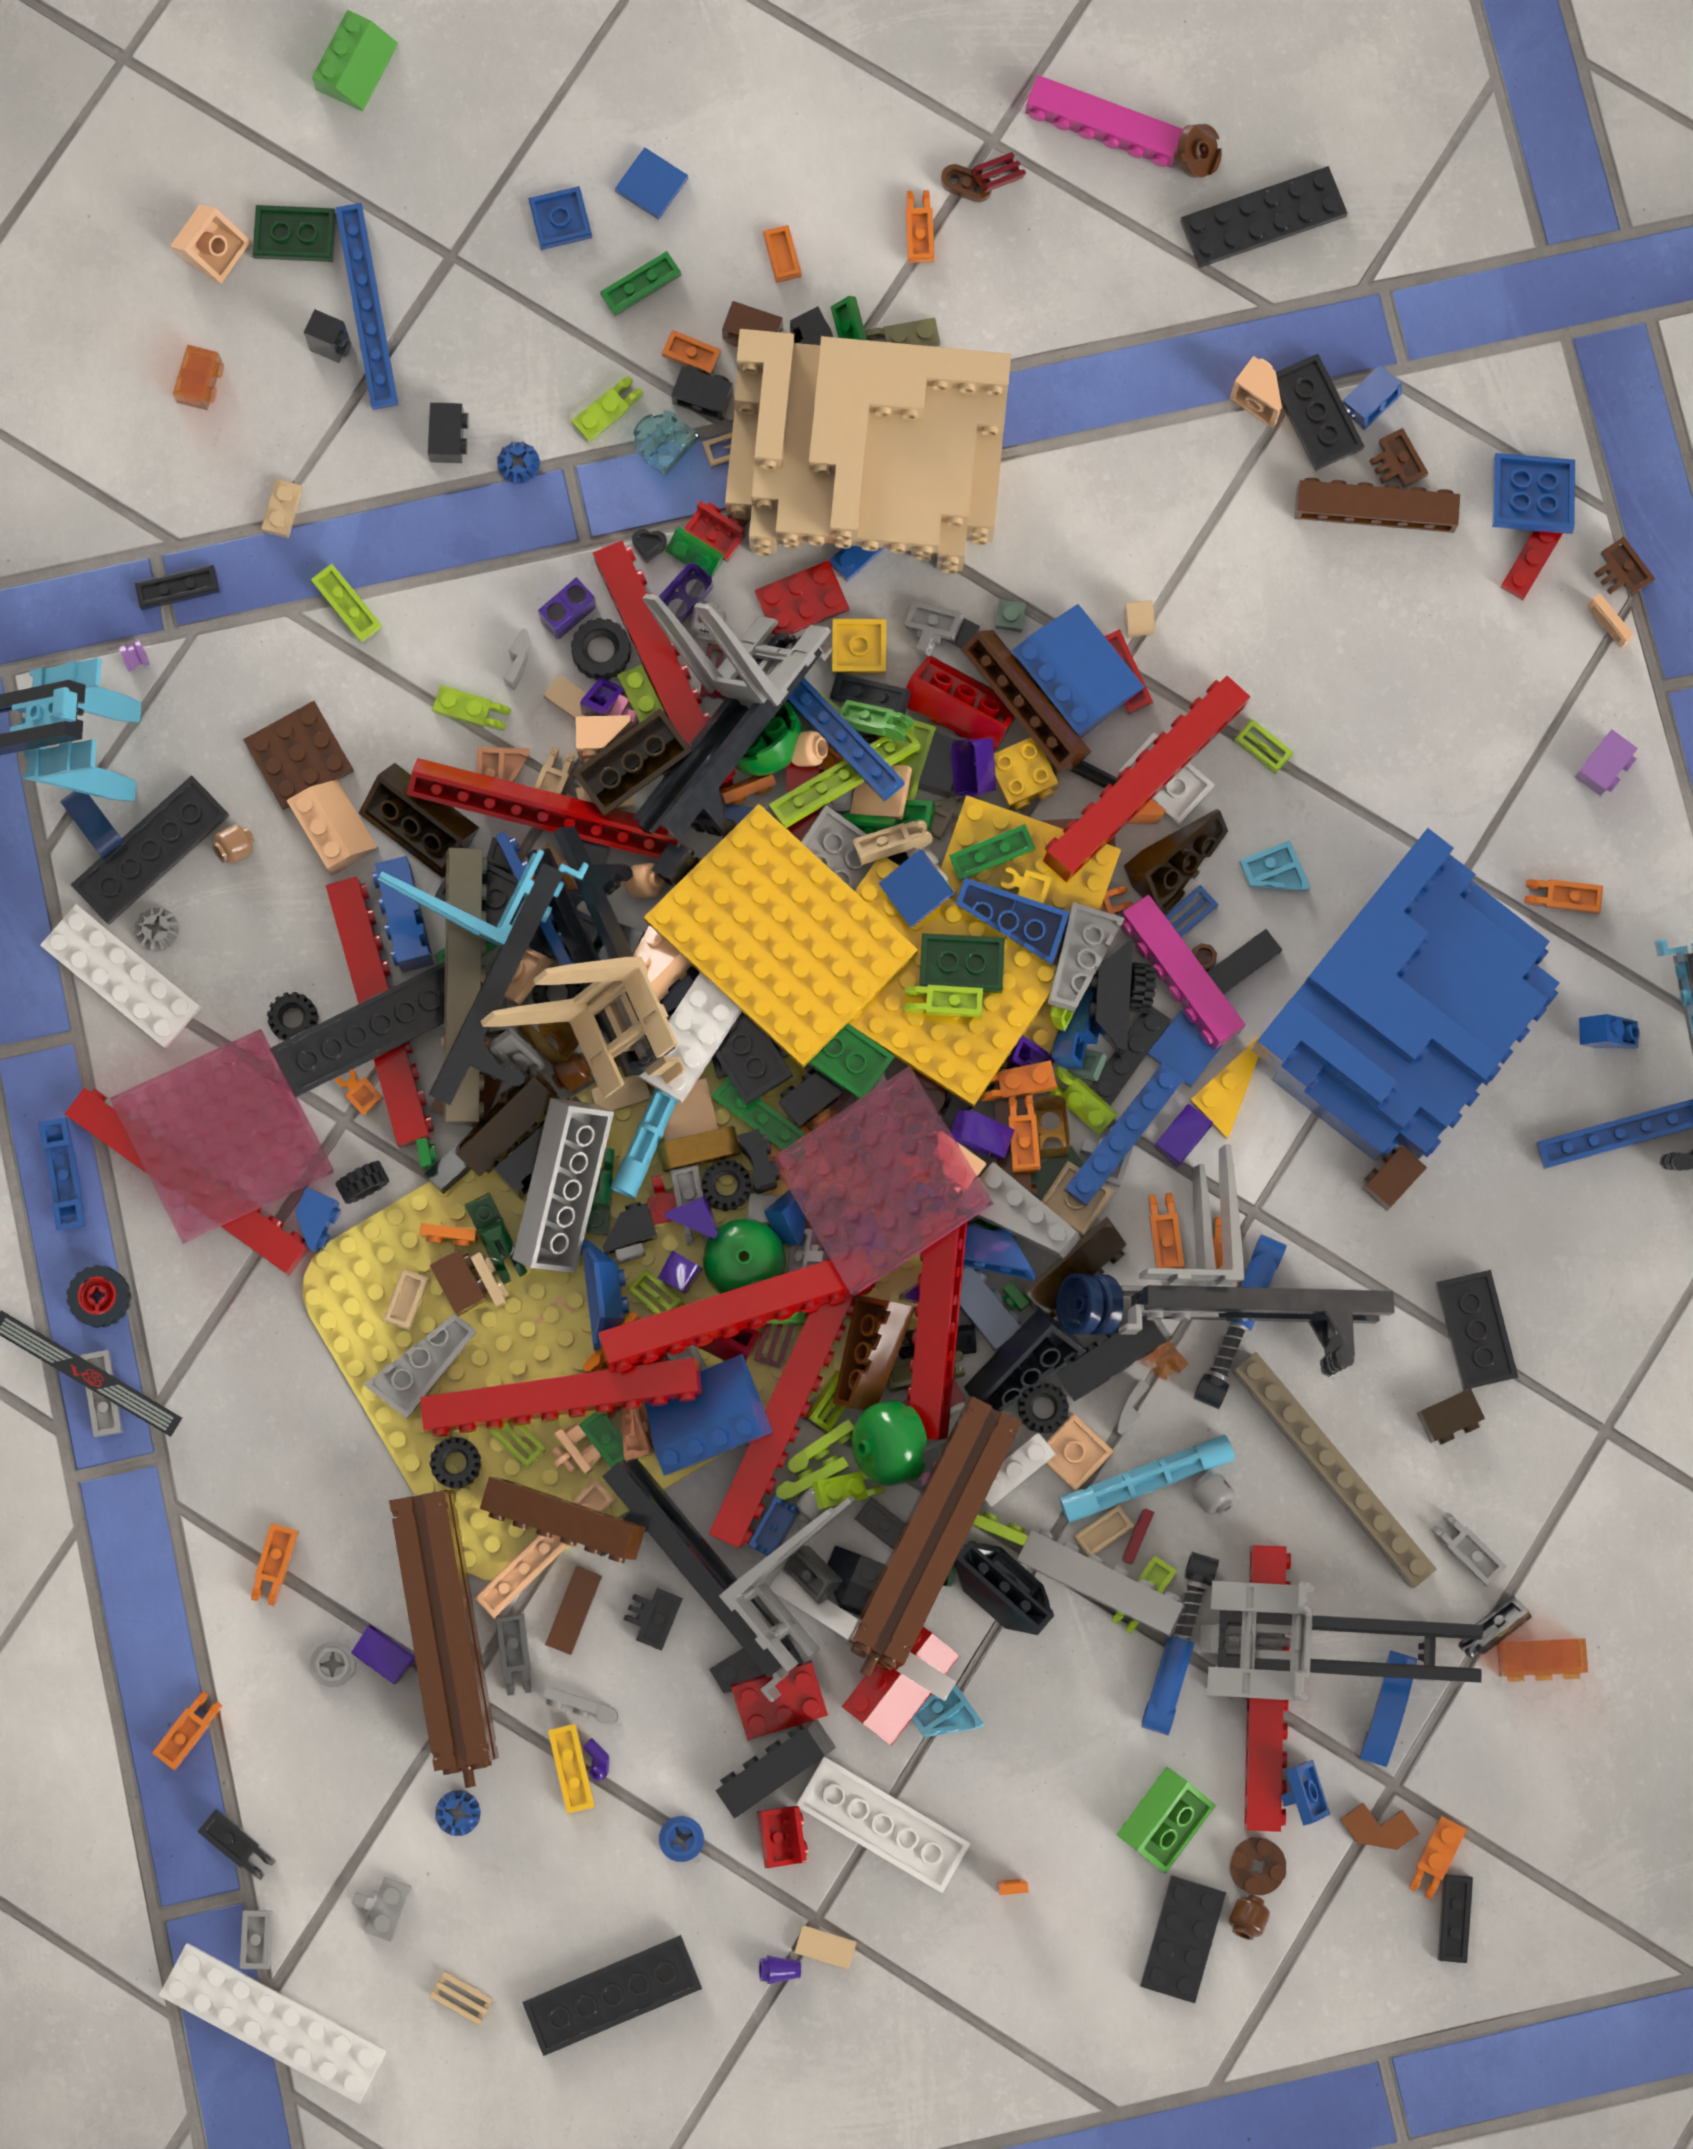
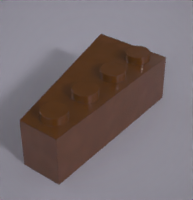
[833,1295,916,1410]

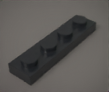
[1090,1006,1171,1106]

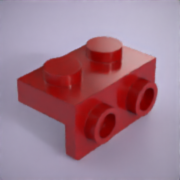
[684,501,745,563]
[757,1806,808,1869]

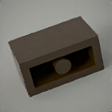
[1417,1388,1485,1445]

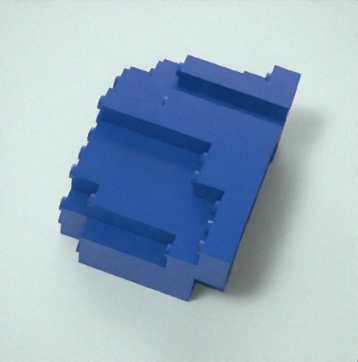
[1251,828,1560,1161]

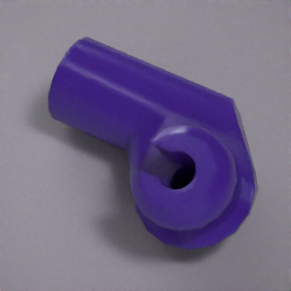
[582,1738,610,1781]

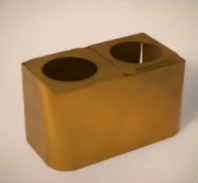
[516,1002,579,1064]
[1034,1095,1070,1159]

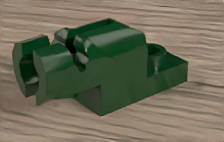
[585,1148,615,1236]
[464,1192,527,1284]

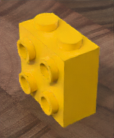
[994,737,1059,811]

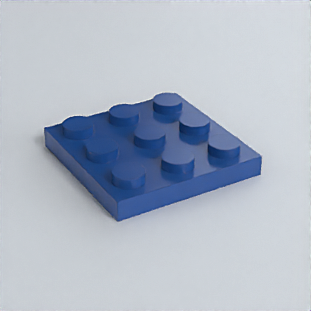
[1492,453,1575,534]

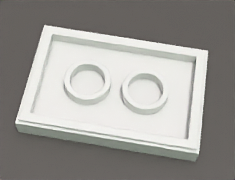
[1118,732,1215,826]

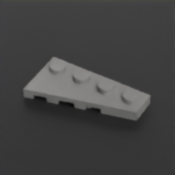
[1048,902,1125,1012]
[363,1314,477,1419]

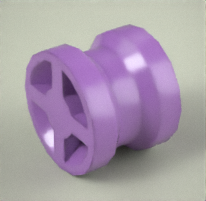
[119,639,150,672]

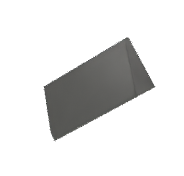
[783,1546,843,1605]

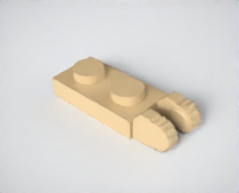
[534,747,575,794]
[852,820,933,865]

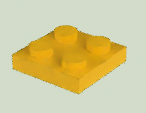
[832,619,886,674]

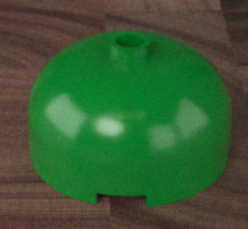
[735,701,803,776]
[703,1218,786,1294]
[852,1400,928,1486]

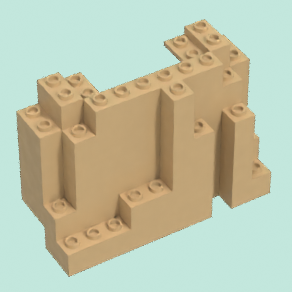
[725,329,1011,574]

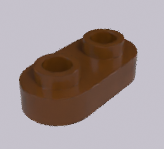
[941,164,992,203]

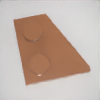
[476,747,529,782]
[621,1403,655,1461]

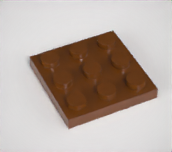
[243,701,354,810]

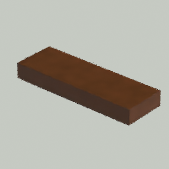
[545,1566,602,1655]

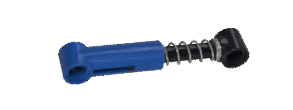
[1193,1234,1287,1410]
[1141,1551,1219,1736]

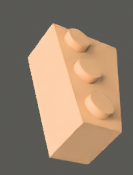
[633,926,692,1002]

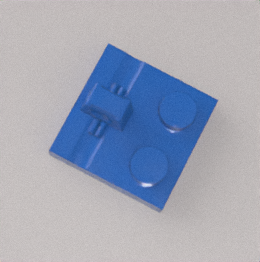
[1281,1760,1330,1826]

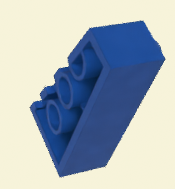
[372,856,435,973]
[956,878,1070,965]

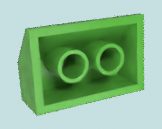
[312,10,398,111]
[1116,1767,1216,1874]

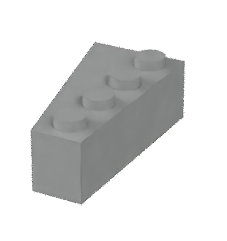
[957,1162,1081,1259]

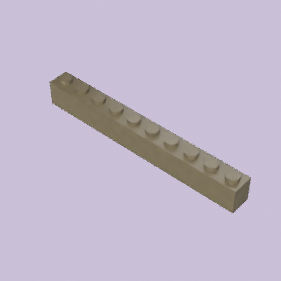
[443,848,487,1125]
[1232,1352,1437,1588]

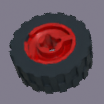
[66,1265,131,1328]

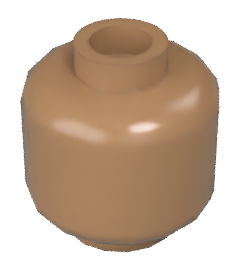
[212,824,255,864]

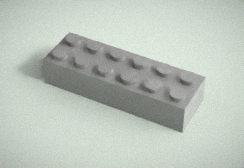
[512,1098,614,1273]

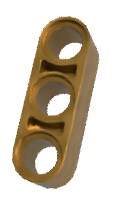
[657,1126,741,1172]

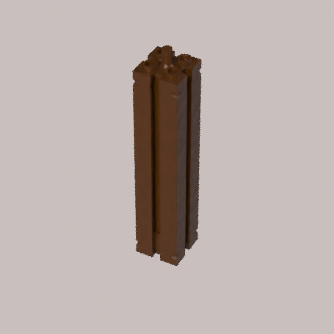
[846,1396,1023,1677]
[389,1490,499,1788]

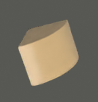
[1123,600,1155,638]

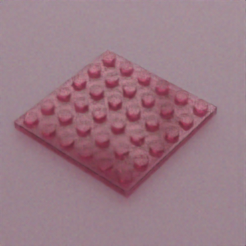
[110,1029,334,1244]
[771,1066,994,1296]

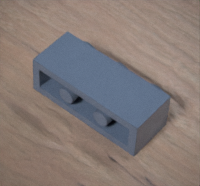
[960,1267,1022,1352]

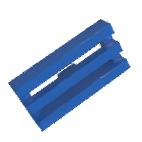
[1165,885,1219,938]

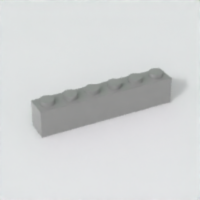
[1017,1529,1185,1637]

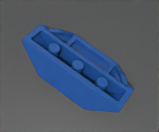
[963,1224,1036,1281]
[582,1239,629,1350]

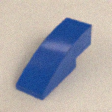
[1051,985,1099,1069]

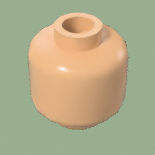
[791,731,828,767]
[624,863,665,899]

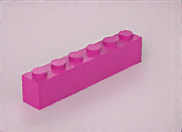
[1025,75,1183,168]
[1120,895,1246,1050]

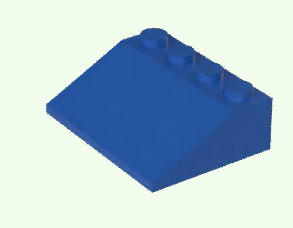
[1012,604,1145,738]
[645,1354,773,1476]

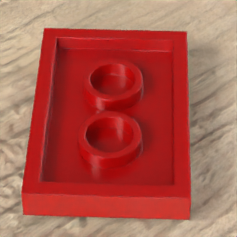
[754,560,850,636]
[731,1660,828,1741]

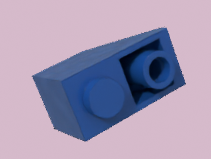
[1579,1014,1640,1049]
[295,1187,341,1253]

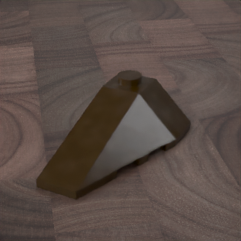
[1124,809,1228,914]

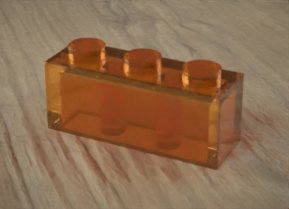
[1497,1638,1588,1682]

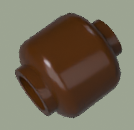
[551,1051,592,1092]
[1229,1895,1270,1940]

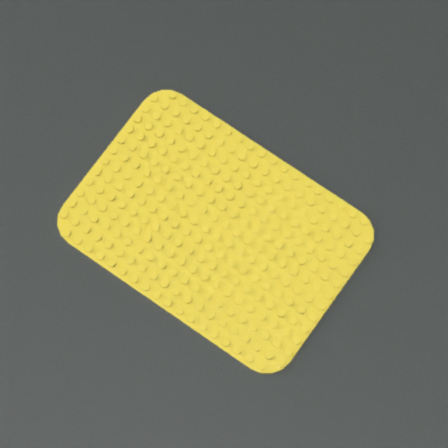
[302,1056,922,1580]

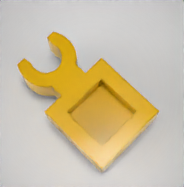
[1000,868,1052,904]

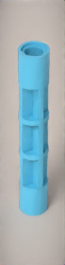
[610,1087,678,1199]
[1059,1434,1235,1523]

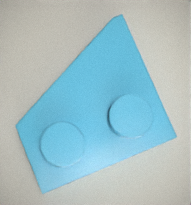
[1239,840,1310,891]
[912,1684,985,1737]

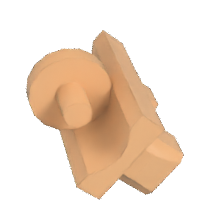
[552,1424,602,1475]

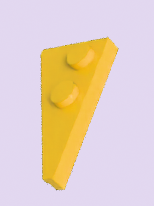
[1190,1035,1260,1139]

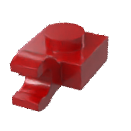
[647,1174,677,1225]

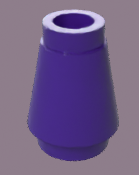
[759,1955,801,1984]

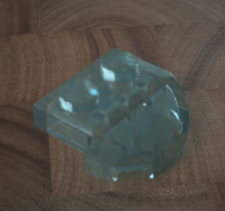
[633,410,700,476]

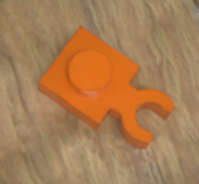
[335,1070,384,1116]

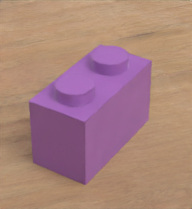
[1575,729,1638,796]

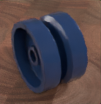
[1056,1273,1124,1335]

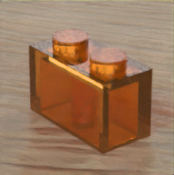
[173,344,224,411]

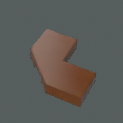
[1340,1803,1420,1850]

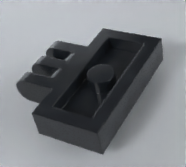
[623,1588,683,1651]

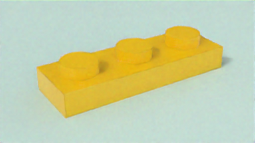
[548,1724,595,1814]

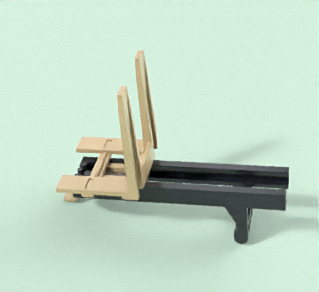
[480,827,685,1098]

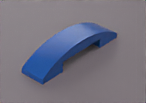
[38,1117,85,1231]
[1359,1650,1417,1767]

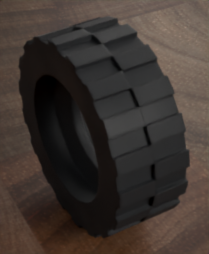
[571,618,631,680]

